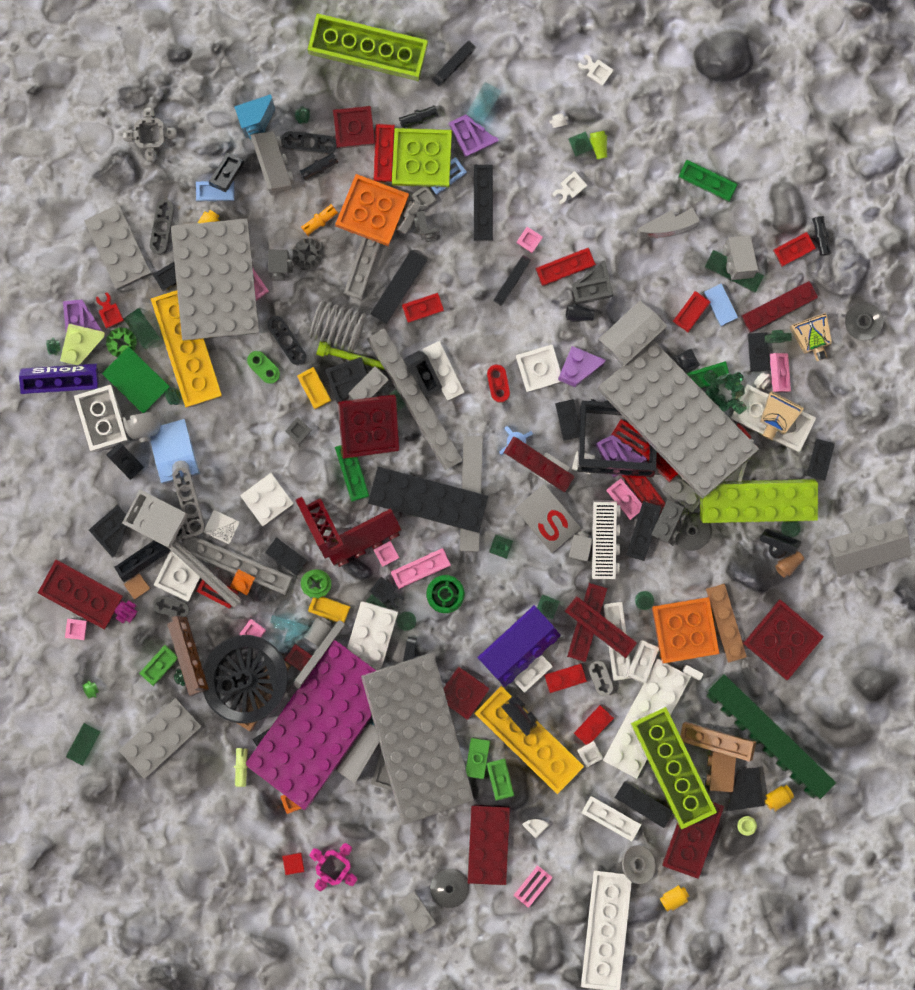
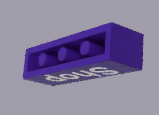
[19,364,99,394]

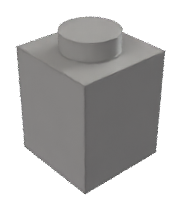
[568,532,592,562]

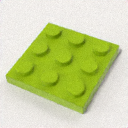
[392,128,452,187]

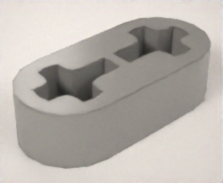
[589,661,613,696]

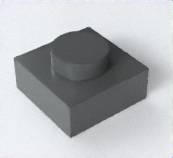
[285,417,312,444]

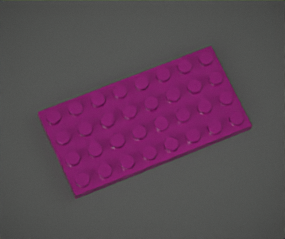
[246,639,377,810]

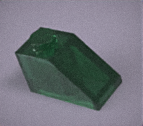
[123,308,161,350]

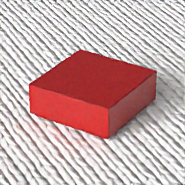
[282,852,305,875]

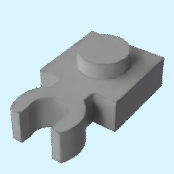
[396,201,420,234]

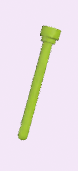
[316,341,385,370]

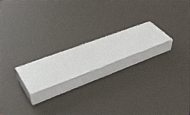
[603,602,631,681]

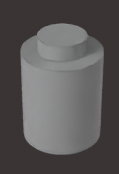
[304,617,332,647]

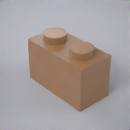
[705,751,736,792]

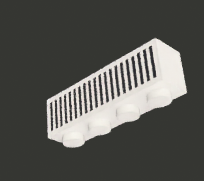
[592,500,620,579]

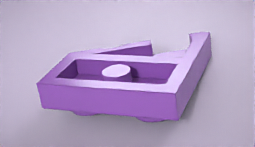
[448,115,499,158]
[63,299,103,333]
[558,346,606,387]
[595,435,647,478]

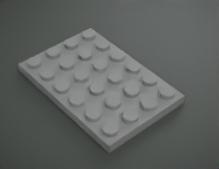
[171,219,259,341]

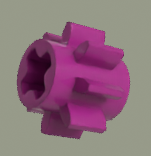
[114,600,138,624]

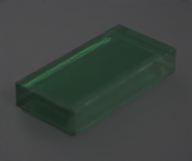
[66,723,101,766]

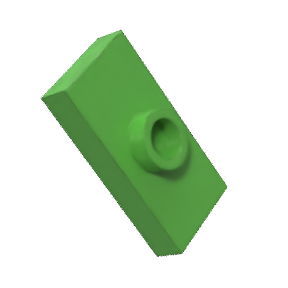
[139,645,178,686]
[466,738,490,779]
[487,758,514,800]

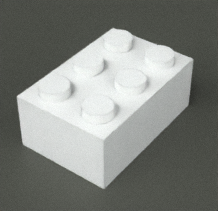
[74,385,130,453]

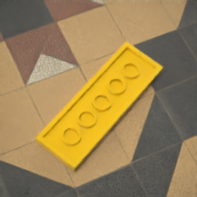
[151,290,222,408]
[474,686,584,794]

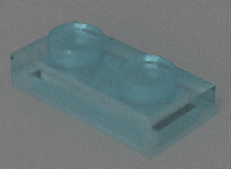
[466,82,502,125]

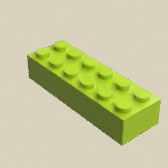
[307,13,428,82]
[700,479,818,523]
[630,707,717,829]

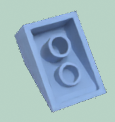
[150,419,200,484]

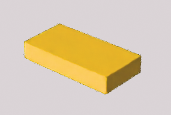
[297,367,331,410]
[308,596,350,623]

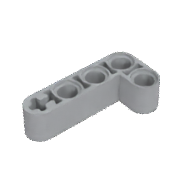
[172,461,204,540]

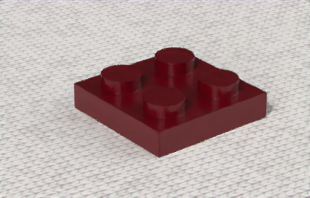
[333,106,375,149]
[443,666,490,720]

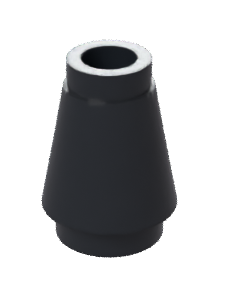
[565,304,594,322]

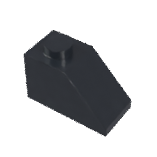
[403,350,442,397]

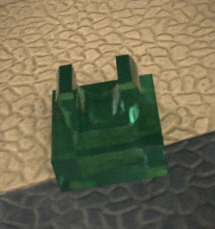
[489,534,513,559]

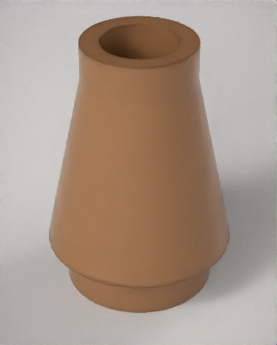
[775,551,804,578]

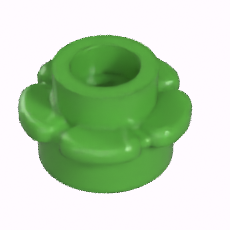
[82,681,99,699]

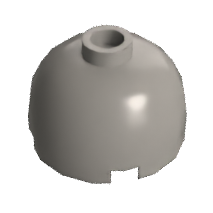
[121,412,161,443]

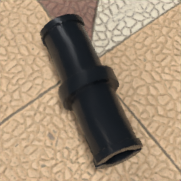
[399,105,438,129]
[299,152,339,181]
[812,216,831,256]

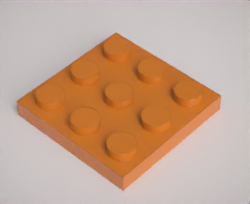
[335,174,409,246]
[652,597,719,664]

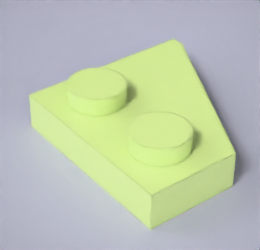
[60,324,105,365]

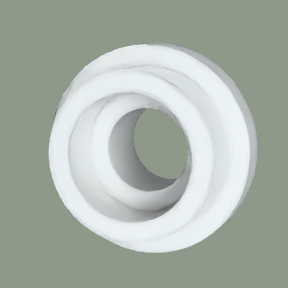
[549,113,568,128]
[754,372,771,390]

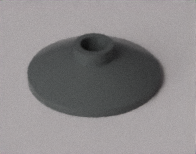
[845,302,883,340]
[676,512,711,551]
[430,869,469,908]

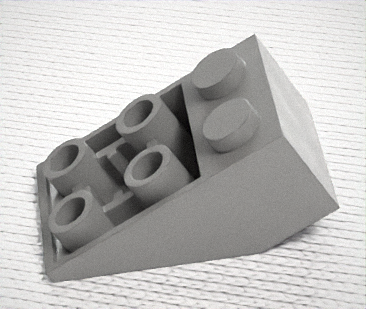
[122,490,187,548]

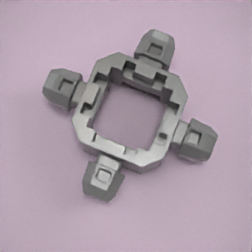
[123,108,177,162]

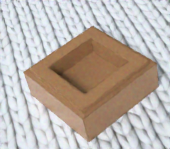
[124,573,151,600]

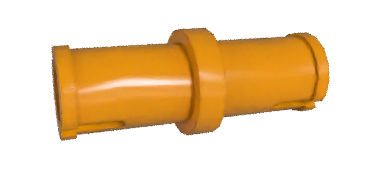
[301,204,339,236]

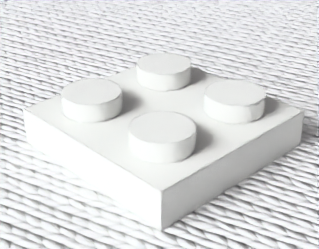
[516,345,561,393]
[240,473,294,526]
[154,551,201,602]

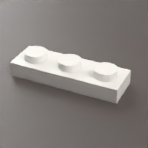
[422,341,464,401]
[581,796,641,841]

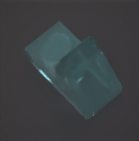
[270,615,310,643]

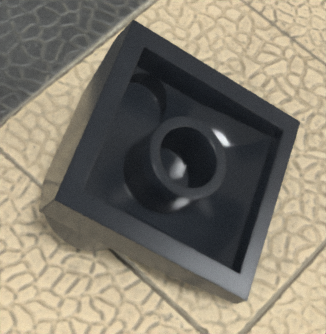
[501,696,538,736]

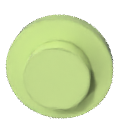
[737,816,757,836]

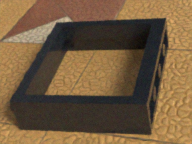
[577,399,657,477]

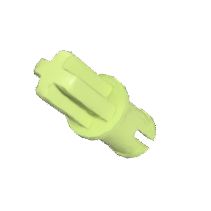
[234,748,248,787]

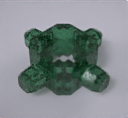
[703,370,747,415]

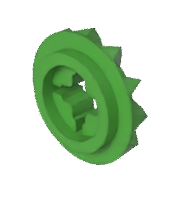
[106,327,137,357]
[301,569,331,599]

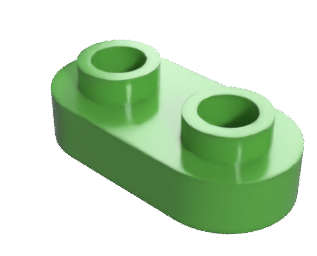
[247,351,280,384]

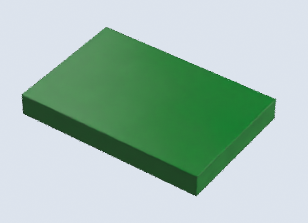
[102,346,170,413]

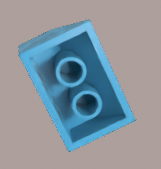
[234,94,276,140]

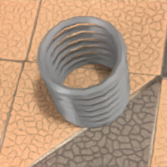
[309,299,366,352]

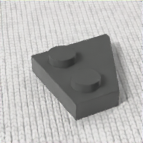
[572,260,613,305]

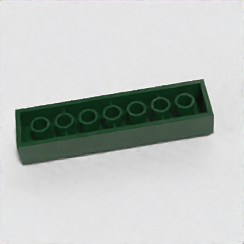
[705,674,836,799]

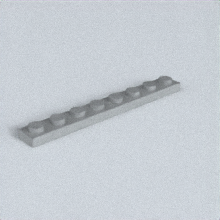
[367,329,462,470]

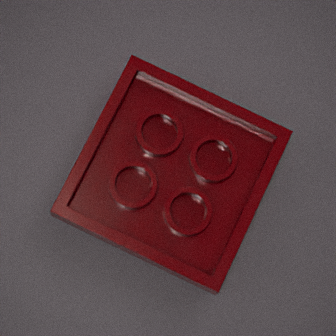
[338,395,399,459]
[742,599,824,681]

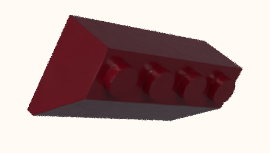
[328,508,402,567]

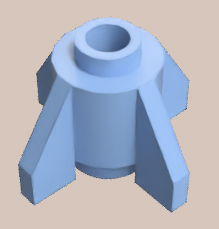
[499,426,533,455]

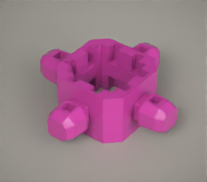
[309,843,358,892]

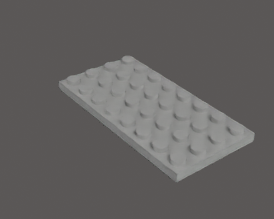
[597,340,759,499]
[361,653,474,825]

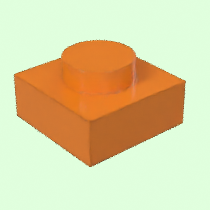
[230,569,256,595]
[280,795,302,814]

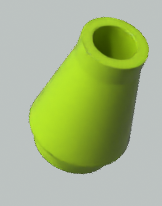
[589,130,608,159]

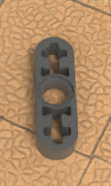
[150,199,174,255]

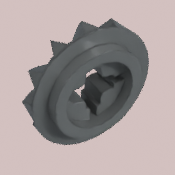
[293,238,323,269]

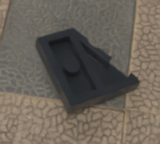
[325,357,368,404]
[89,505,128,558]
[727,767,764,811]

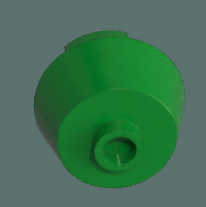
[426,575,465,613]

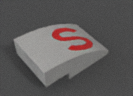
[636,208,700,238]
[515,484,581,553]

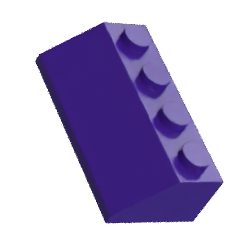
[477,605,561,687]

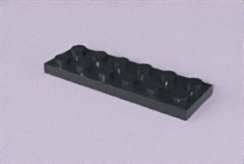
[368,467,489,533]

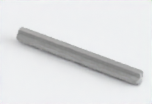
[169,539,241,607]

